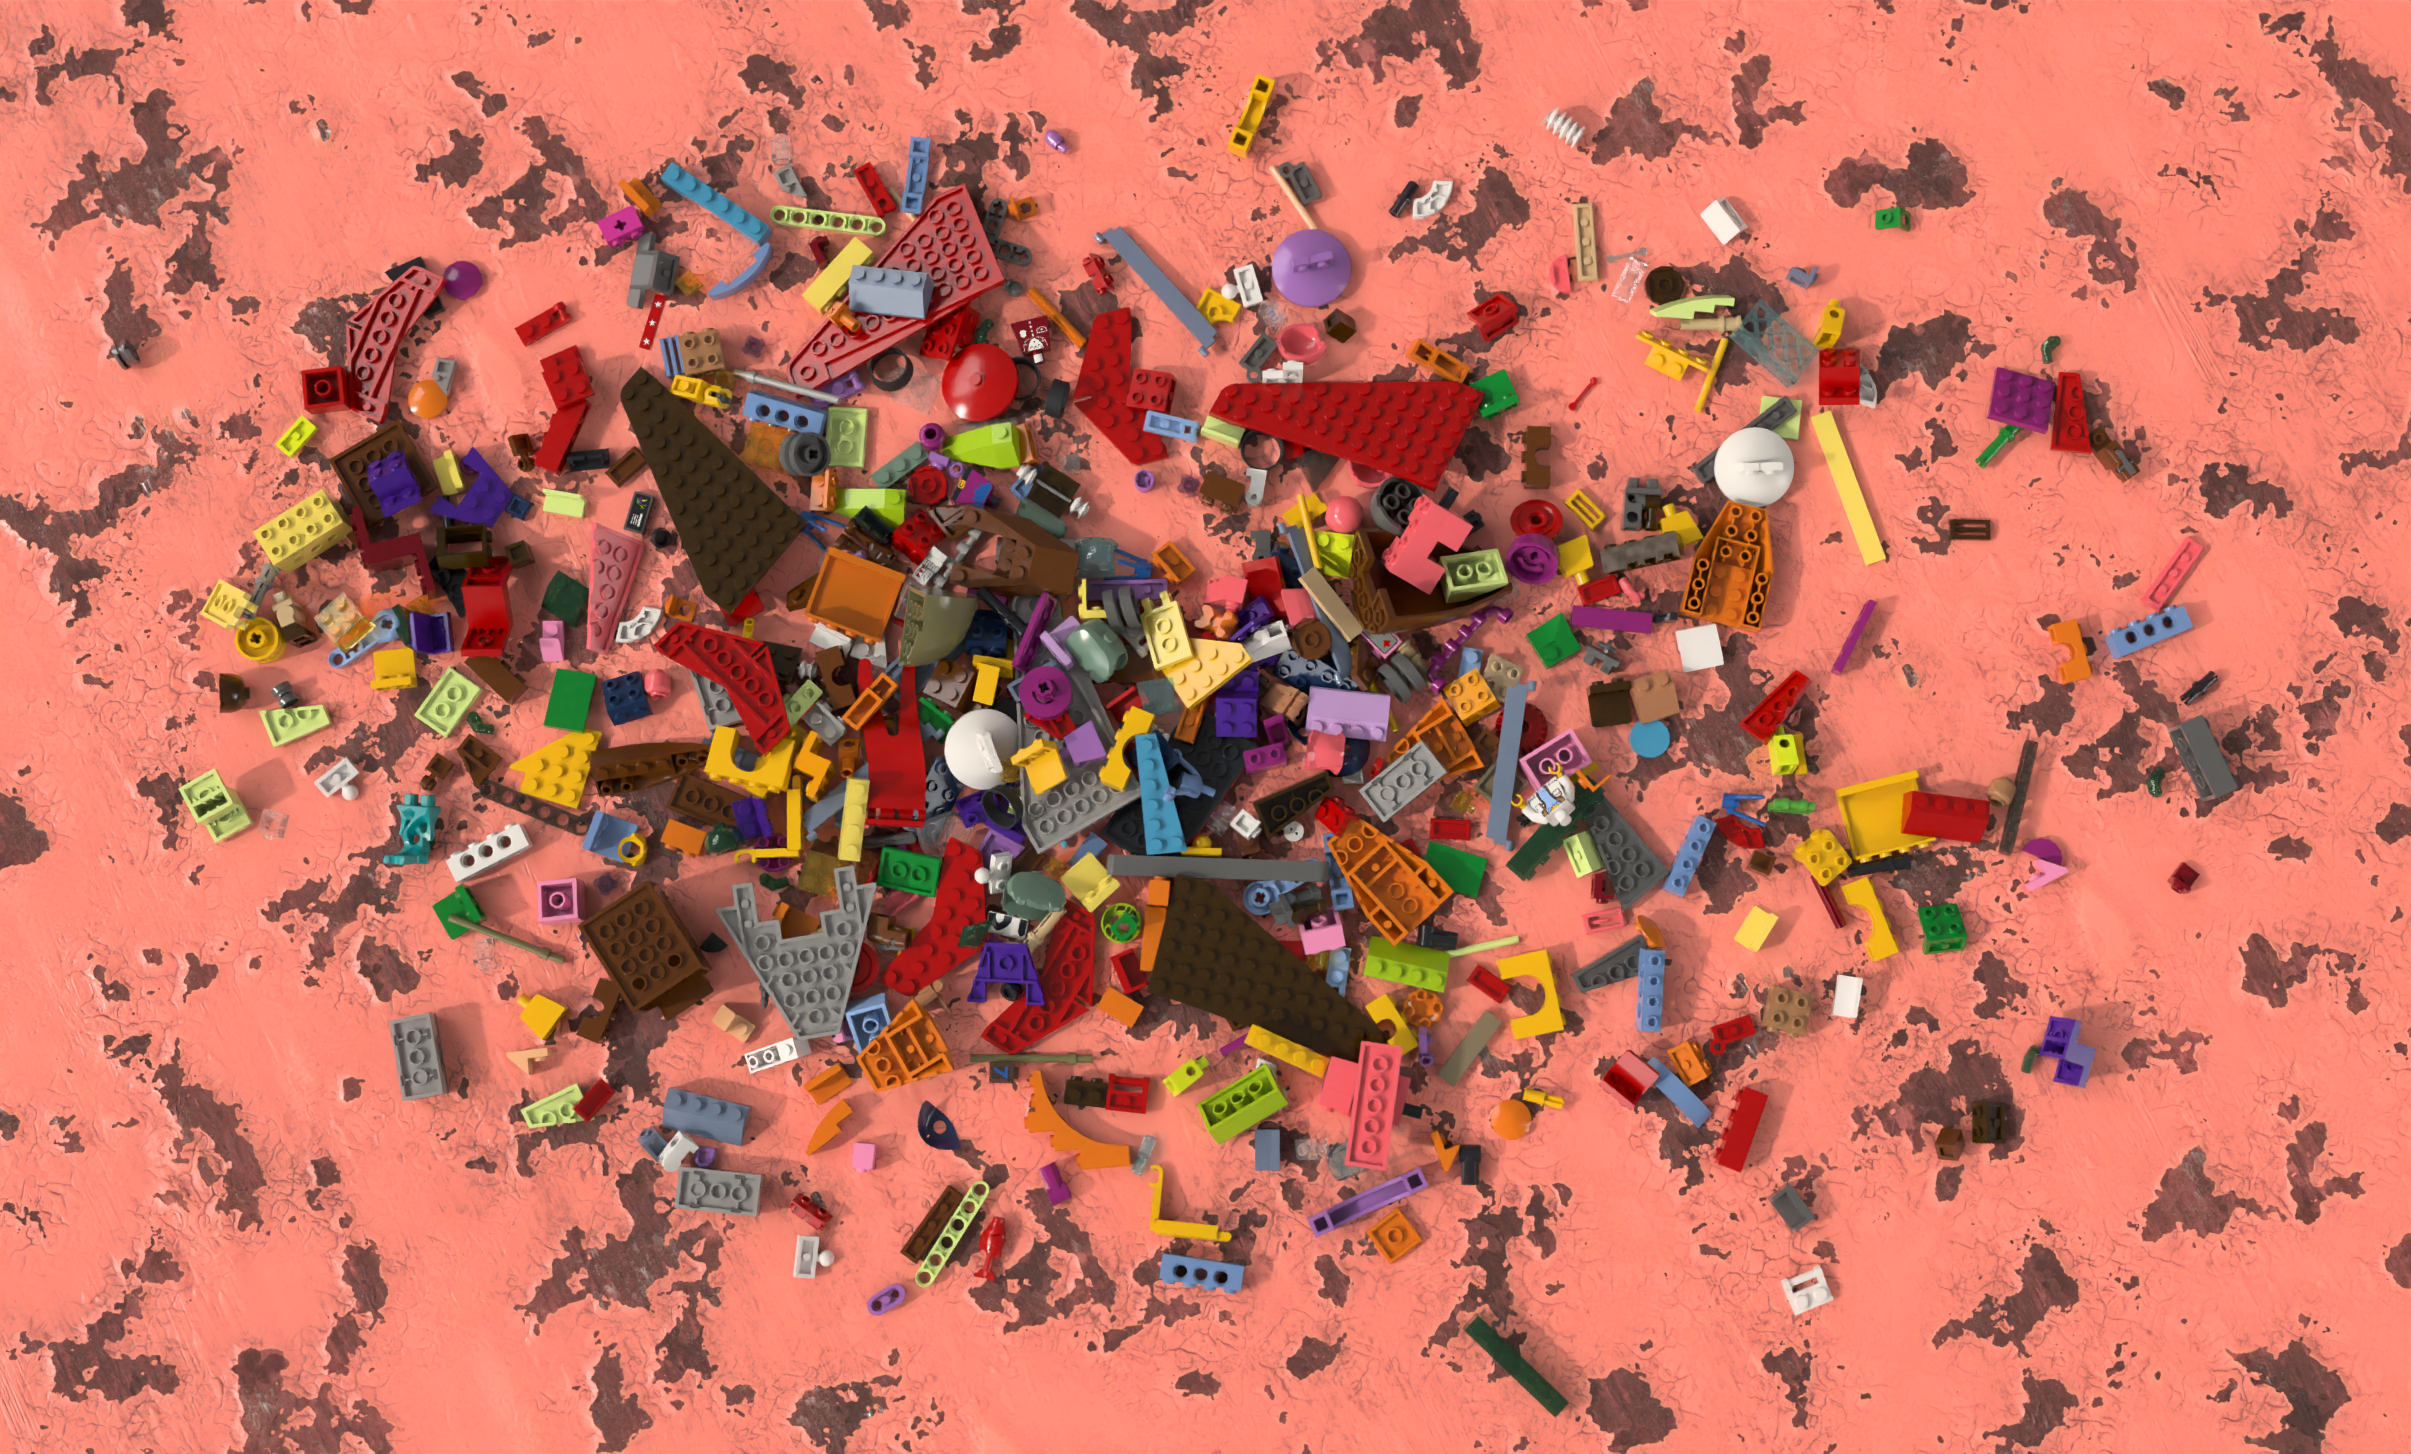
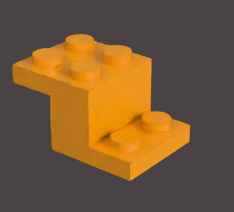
[793,730,837,803]

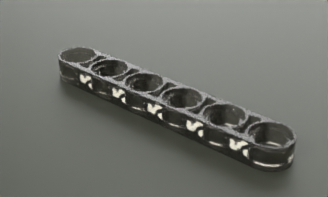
[1998,739,2038,856]
[479,780,591,837]

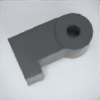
[1250,531,1271,560]

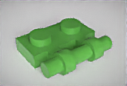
[1768,798,1815,815]

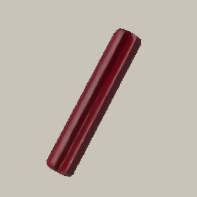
[1811,875,1846,929]

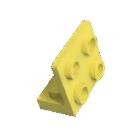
[1078,579,1108,624]
[1060,852,1121,912]

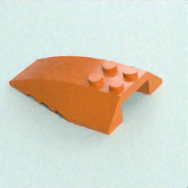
[1327,818,1454,946]

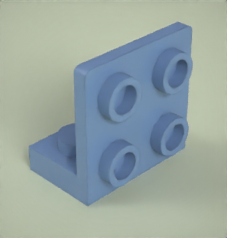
[582,810,638,863]

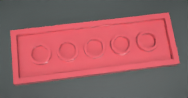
[1344,1041,1403,1171]

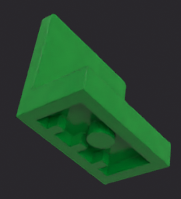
[1469,369,1521,421]
[918,697,955,744]
[432,884,488,940]
[1917,903,1968,955]

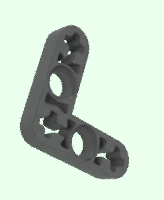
[983,198,1032,267]

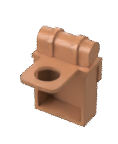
[1260,682,1309,726]
[905,979,952,1013]

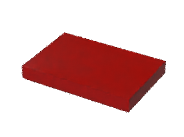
[1241,555,1287,618]

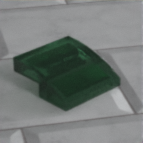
[392,604,413,650]

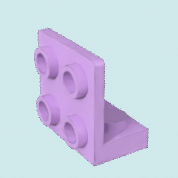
[1040,616,1080,671]

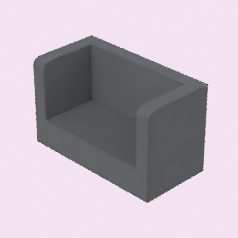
[1767,1183,1815,1232]

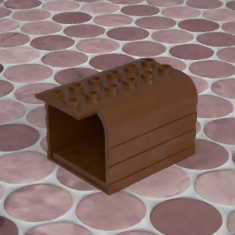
[577,880,714,1022]

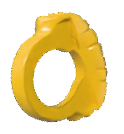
[618,833,647,867]

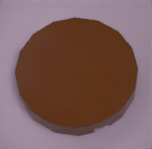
[1291,620,1332,660]

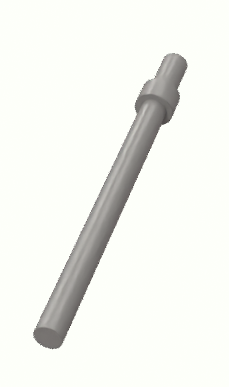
[733,369,841,404]

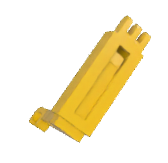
[734,775,804,864]
[1148,1165,1231,1242]

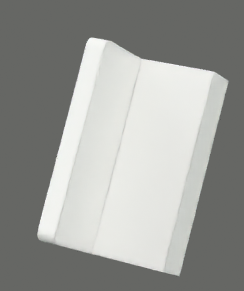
[1700,196,1748,245]
[809,623,854,658]
[1831,975,1863,1018]

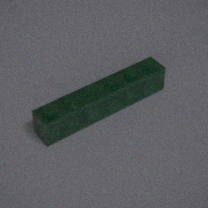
[1506,775,1605,882]
[1462,1313,1569,1418]

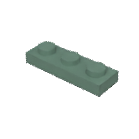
[870,441,929,489]

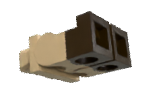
[272,591,318,648]

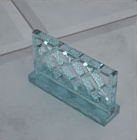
[1729,299,1819,388]

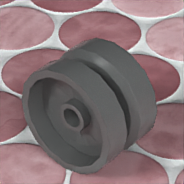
[778,432,831,477]
[1102,584,1142,633]
[1377,652,1426,704]

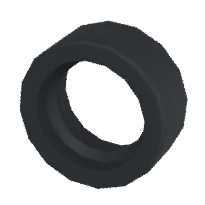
[1045,379,1070,419]

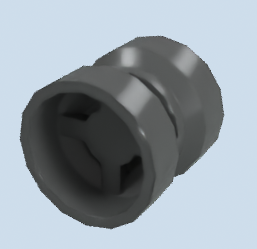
[271,681,300,709]

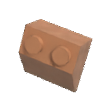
[1628,669,1680,725]

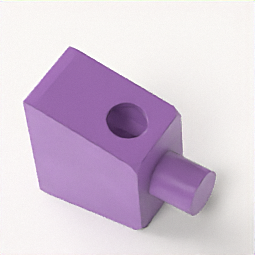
[1058,721,1107,767]

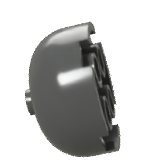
[1370,476,1426,536]

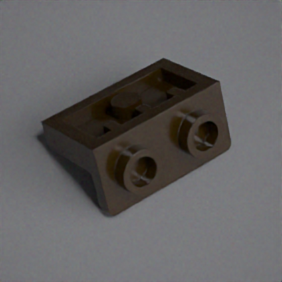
[1064,1076,1107,1108]
[1972,1102,2005,1144]

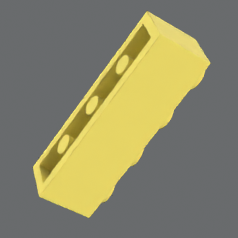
[802,237,875,315]
[838,776,870,862]

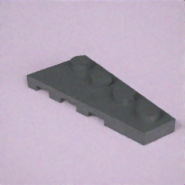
[1570,934,1649,993]

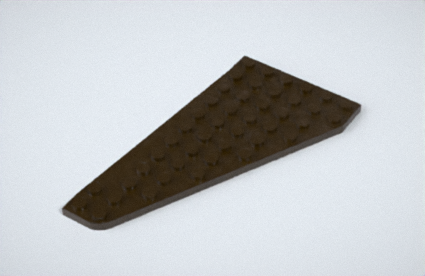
[620,367,809,615]
[1147,873,1386,1063]

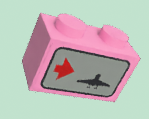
[1357,629,1402,661]

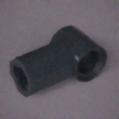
[1416,925,1458,950]
[1459,1144,1481,1185]

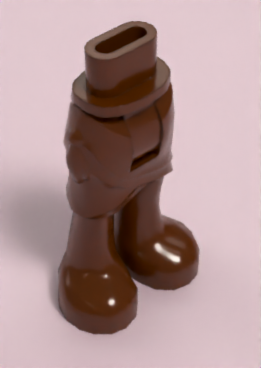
[833,517,904,572]

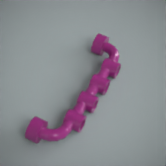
[1427,606,1514,694]

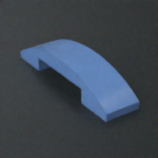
[901,136,931,214]
[708,242,773,301]
[1323,833,1354,911]
[1647,1056,1713,1128]

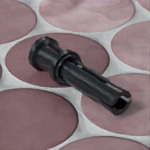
[975,585,1029,637]
[1847,852,1911,878]

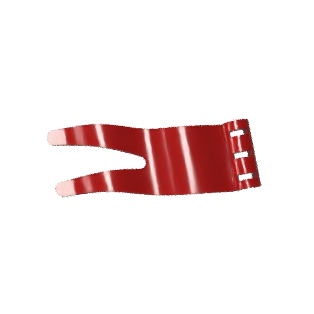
[858,658,926,828]

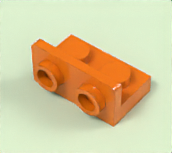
[617,177,662,218]
[810,469,839,512]
[1666,1037,1712,1087]

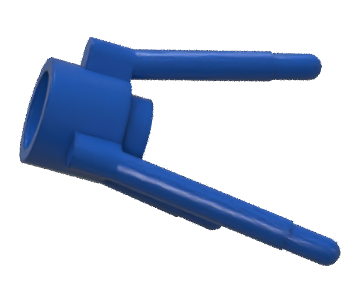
[800,510,846,553]
[1103,548,1152,580]
[1722,792,1766,827]

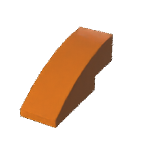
[1405,338,1470,383]
[842,672,900,731]
[1140,905,1166,971]
[806,1098,855,1156]

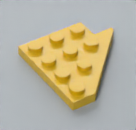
[1162,638,1254,710]
[509,728,603,810]

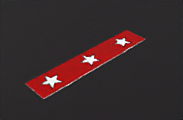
[639,294,666,350]

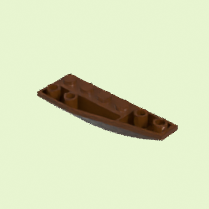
[590,742,711,797]

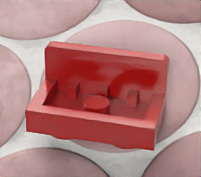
[1315,795,1360,837]

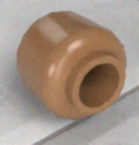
[1986,776,2017,808]

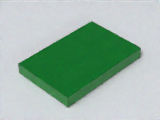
[543,668,597,734]
[1424,841,1488,898]
[877,845,943,898]

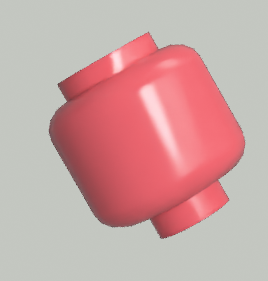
[645,669,671,700]

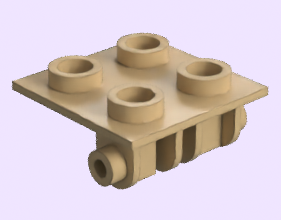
[1482,653,1524,703]

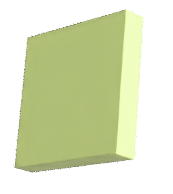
[1759,396,1802,441]

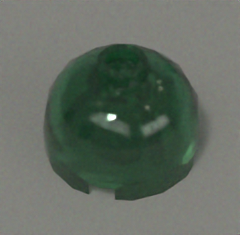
[704,822,746,857]

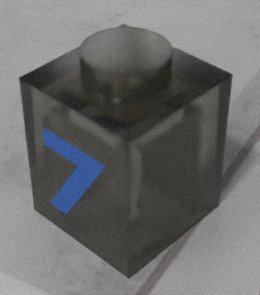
[989,1062,1019,1083]

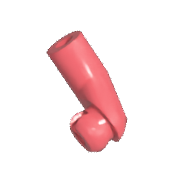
[1618,577,1645,602]

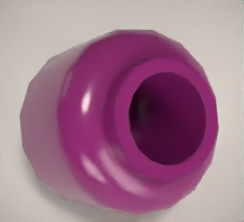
[919,423,946,451]

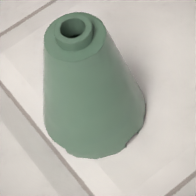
[1015,497,1068,539]

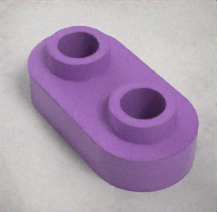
[867,1283,906,1316]

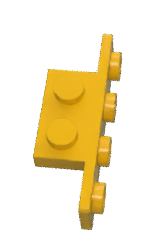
[1635,330,1710,381]

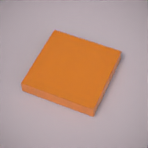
[1366,1207,1423,1265]

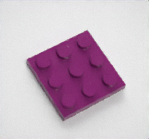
[1987,367,2055,434]

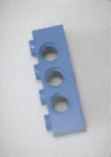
[743,389,828,435]
[2104,605,2193,660]
[1661,815,1717,898]
[1635,947,1665,1032]
[1159,1252,1244,1294]

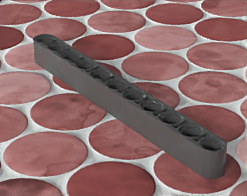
[1107,855,1328,882]

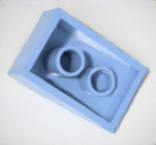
[845,992,894,1054]

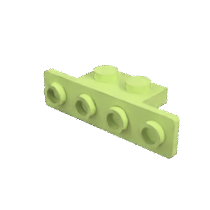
[782,679,823,727]

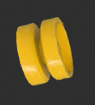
[234,617,287,664]

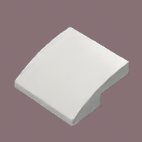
[1675,623,1724,672]

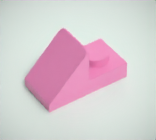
[539,621,564,662]
[2024,859,2069,891]

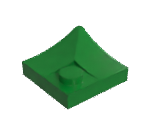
[1525,612,1581,670]

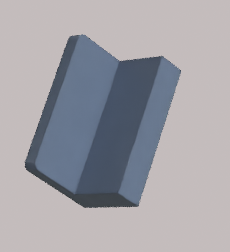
[1255,1129,1280,1171]

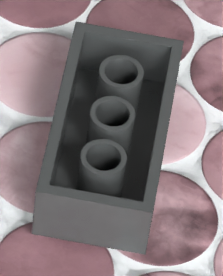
[2167,715,2238,802]

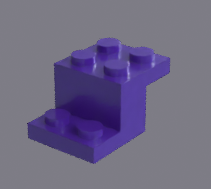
[367,450,422,518]
[1216,669,1259,737]
[2039,1016,2096,1089]

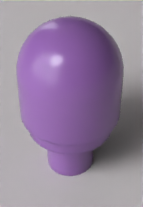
[1045,130,1069,154]

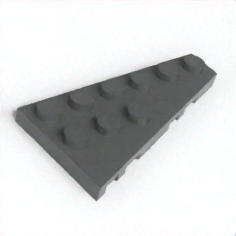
[1575,780,1670,912]

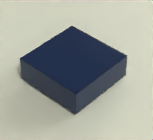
[505,494,533,521]

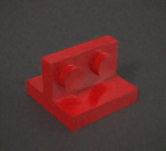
[1467,292,1519,343]

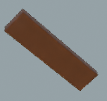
[900,1185,965,1264]

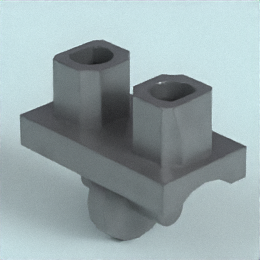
[1583,639,1621,675]

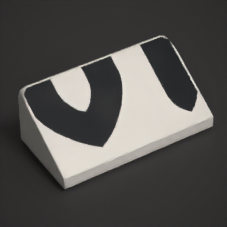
[987,911,1029,940]

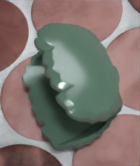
[1065,619,1128,683]
[1001,871,1066,923]

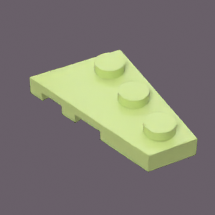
[259,705,332,748]
[521,1082,596,1128]

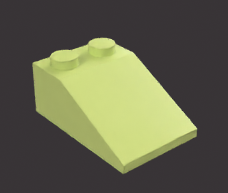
[1438,548,1509,603]

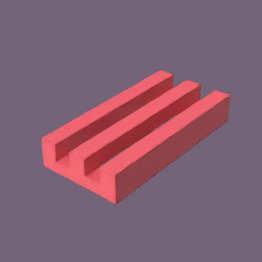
[1581,907,1626,935]

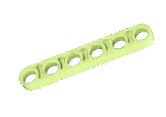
[770,206,886,237]
[915,1180,990,1287]

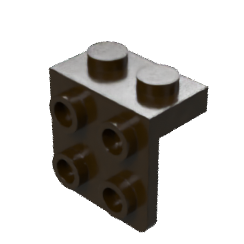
[1586,678,1632,728]

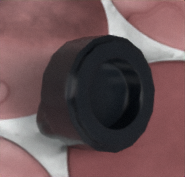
[650,528,672,549]
[1000,983,1023,1002]

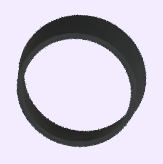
[869,348,914,391]
[1012,357,1041,401]
[1241,430,1284,471]
[981,785,1024,829]

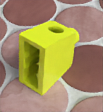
[1768,726,1799,776]
[1162,1055,1209,1097]

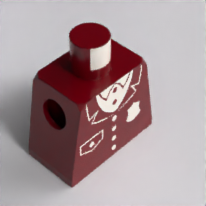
[1011,315,1051,365]

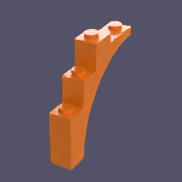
[1024,1070,1131,1170]

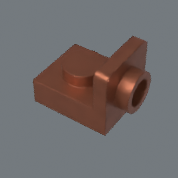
[1236,833,1261,859]

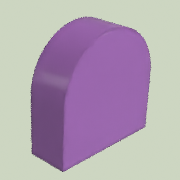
[694,1146,717,1168]

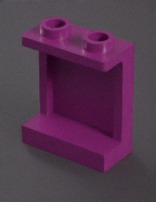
[1243,742,1287,776]

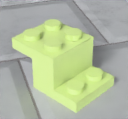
[178,768,254,843]

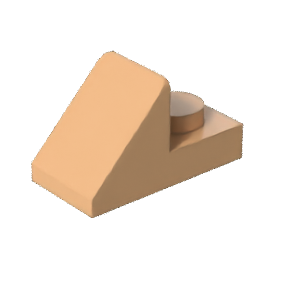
[712,1004,757,1043]
[506,1048,552,1075]

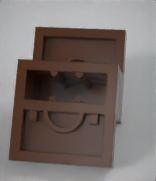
[923,658,1002,714]

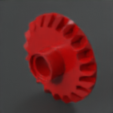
[1510,499,1563,540]
[1495,702,1548,754]
[850,942,879,993]

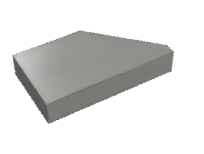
[773,164,807,198]
[432,358,458,396]

